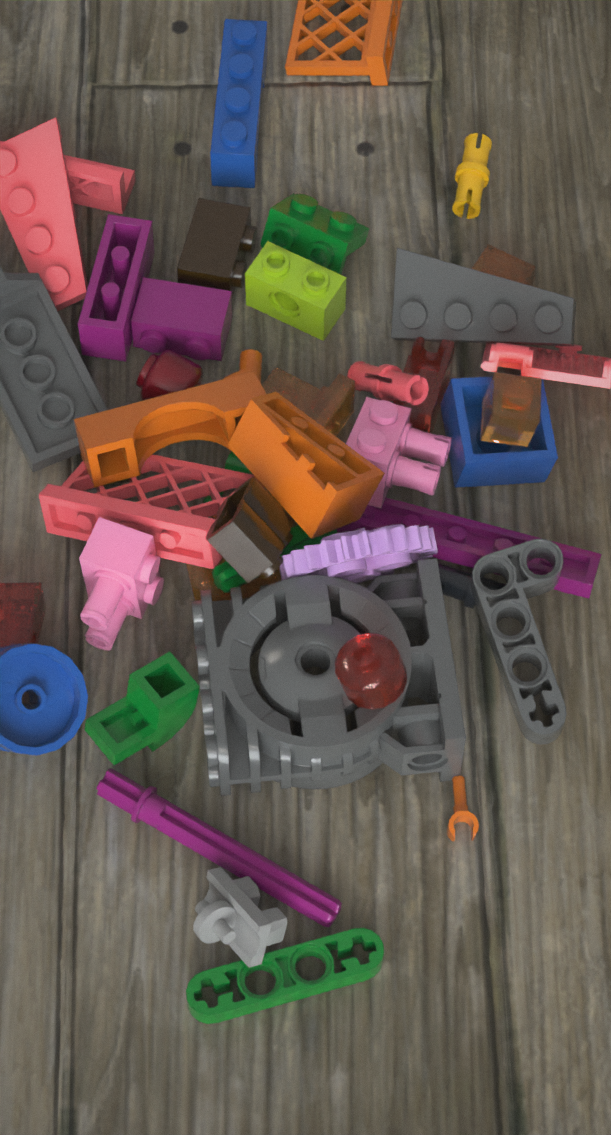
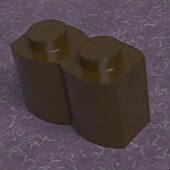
[206,477,294,583]

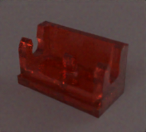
[393,337,455,433]

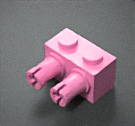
[346,397,452,508]
[79,517,164,651]

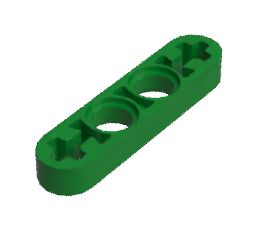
[186,928,384,1024]

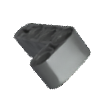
[471,538,567,745]

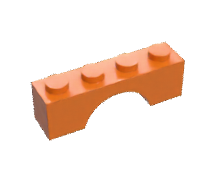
[74,371,266,488]

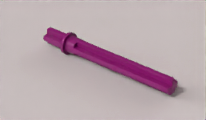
[96,768,342,927]

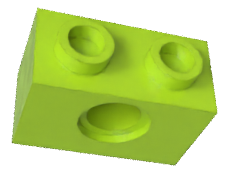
[245,241,347,341]

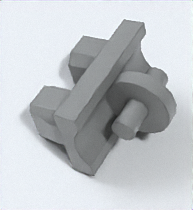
[193,867,288,968]

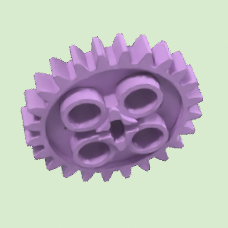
[279,524,438,584]

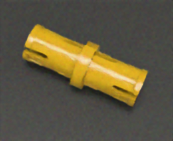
[452,133,492,219]

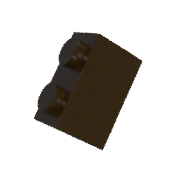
[177,198,258,298]

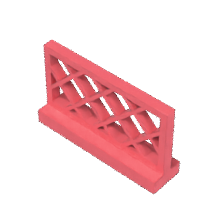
[39,454,265,569]

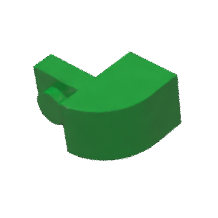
[84,651,200,766]

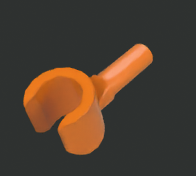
[447,776,479,841]

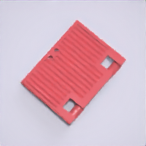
[481,342,611,389]

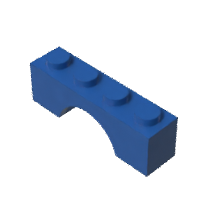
[210,19,268,188]

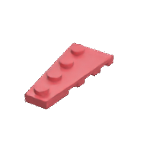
[0,118,88,311]

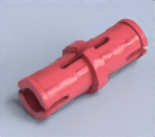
[347,361,429,405]

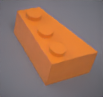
[227,391,385,539]

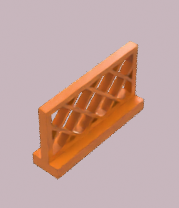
[285,0,403,86]

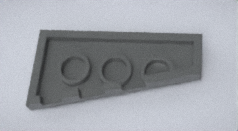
[391,248,576,346]

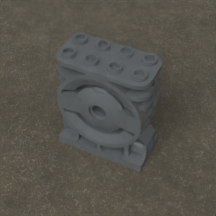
[191,558,466,796]

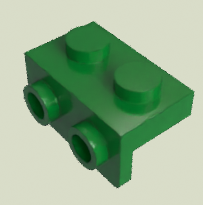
[260,193,370,275]

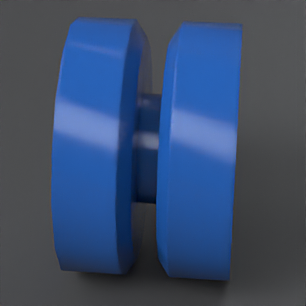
[0,643,88,756]

